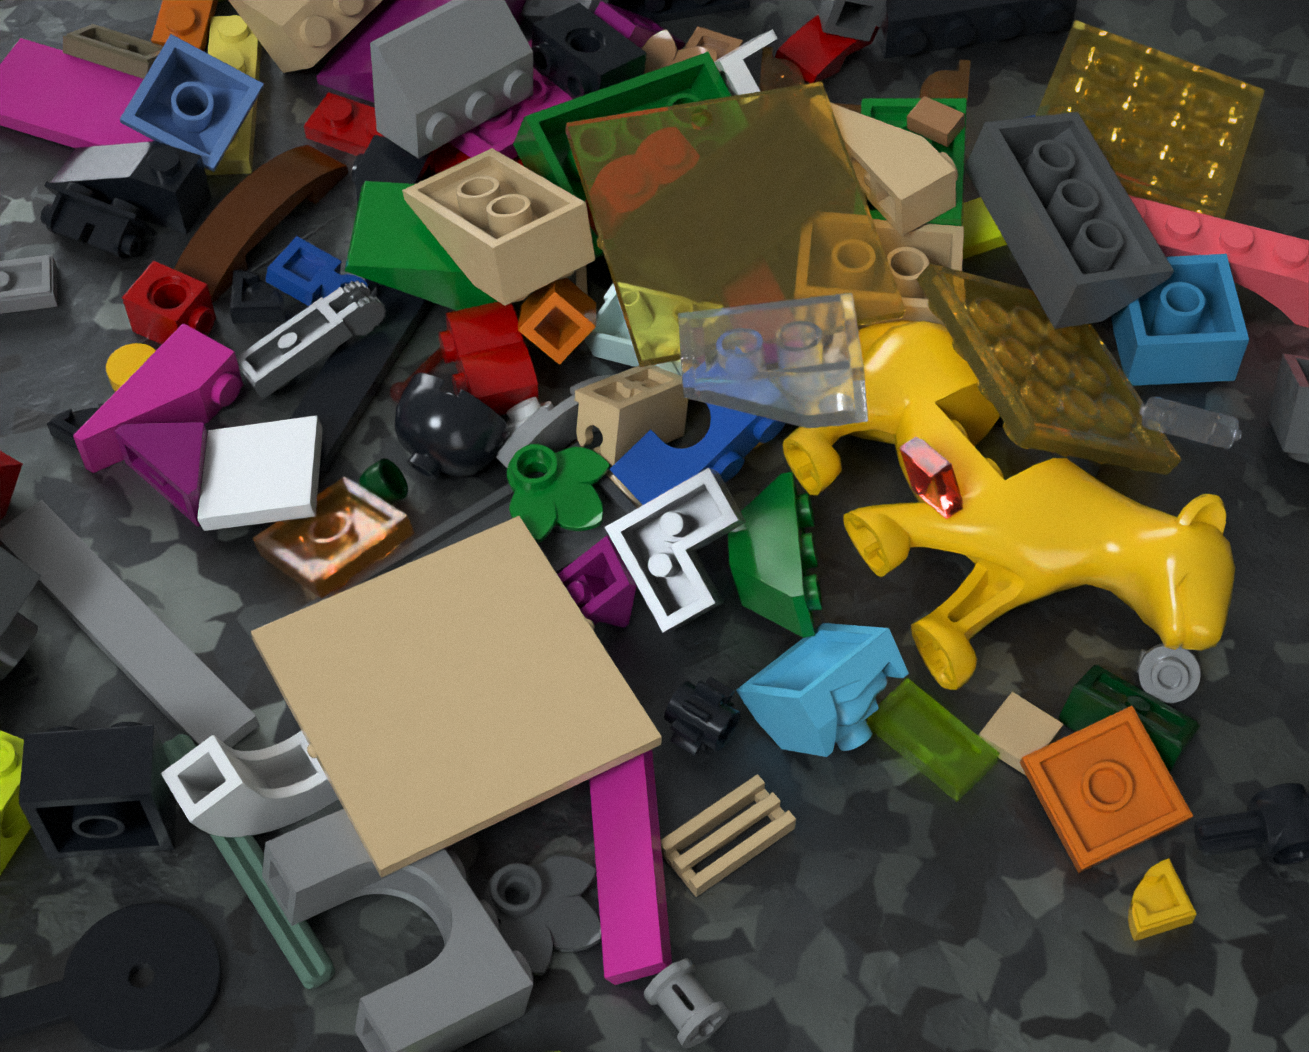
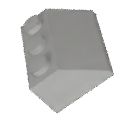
[370,0,534,159]

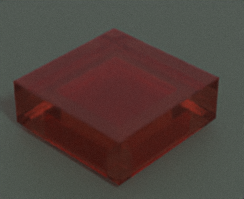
[899,436,963,519]

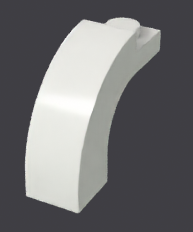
[161,730,338,837]

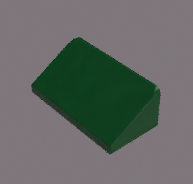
[1059,665,1201,773]

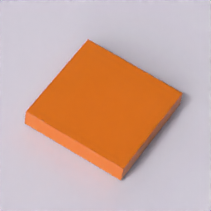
[1019,706,1193,874]

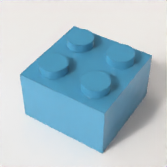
[1110,254,1249,386]

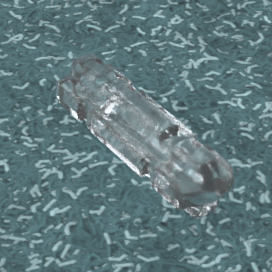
[1139,396,1242,449]

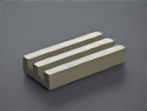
[63,24,163,79]

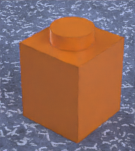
[518,278,596,365]

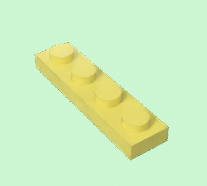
[204,15,262,175]

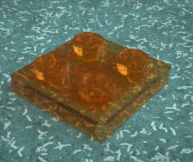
[253,477,415,598]

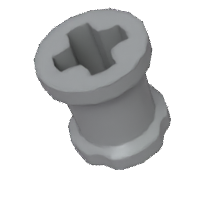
[644,958,730,1049]

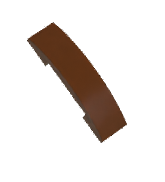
[174,144,348,303]

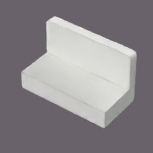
[714,29,778,109]

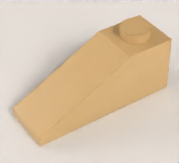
[809,98,958,236]

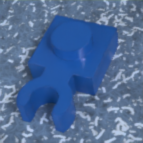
[266,236,368,306]

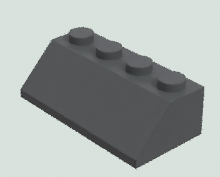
[965,112,1174,329]

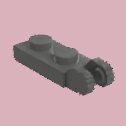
[236,280,386,400]

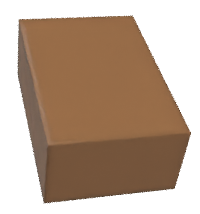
[907,96,965,147]

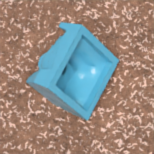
[736,623,909,757]

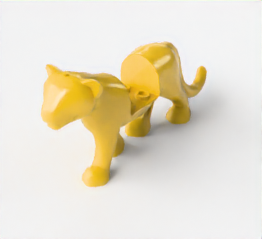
[709,296,1235,690]

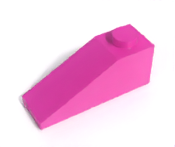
[73,323,243,473]

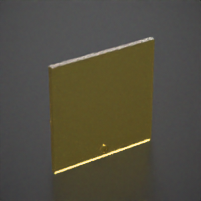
[565,82,906,367]

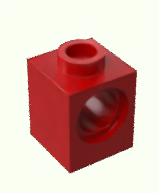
[122,261,216,345]

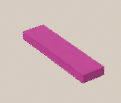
[589,749,672,985]

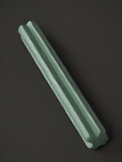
[162,734,335,990]

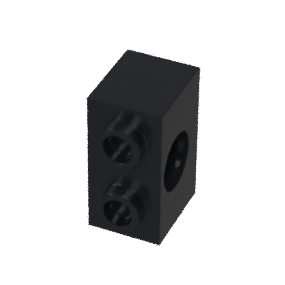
[531,3,647,99]

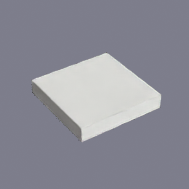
[197,415,323,531]

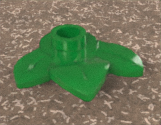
[507,444,610,543]

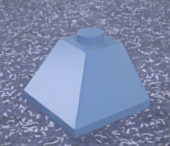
[120,34,264,172]

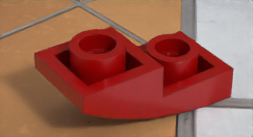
[775,14,879,85]

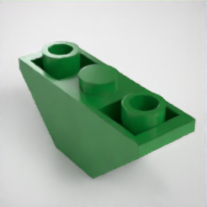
[728,472,823,638]

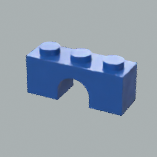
[610,349,793,505]

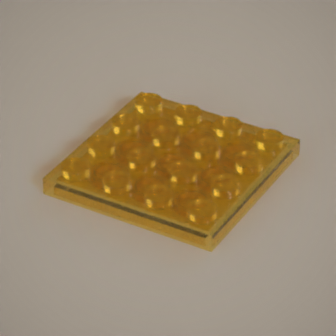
[1035,20,1265,219]
[917,263,1182,475]

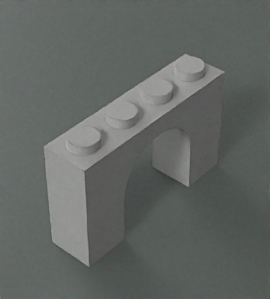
[262,808,533,1052]

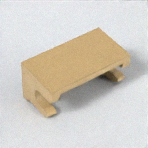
[574,363,690,466]

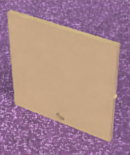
[251,516,662,878]

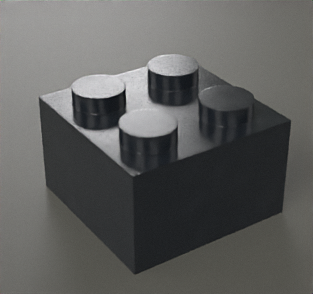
[19,722,177,859]

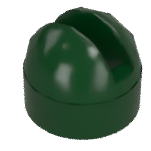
[358,458,408,509]

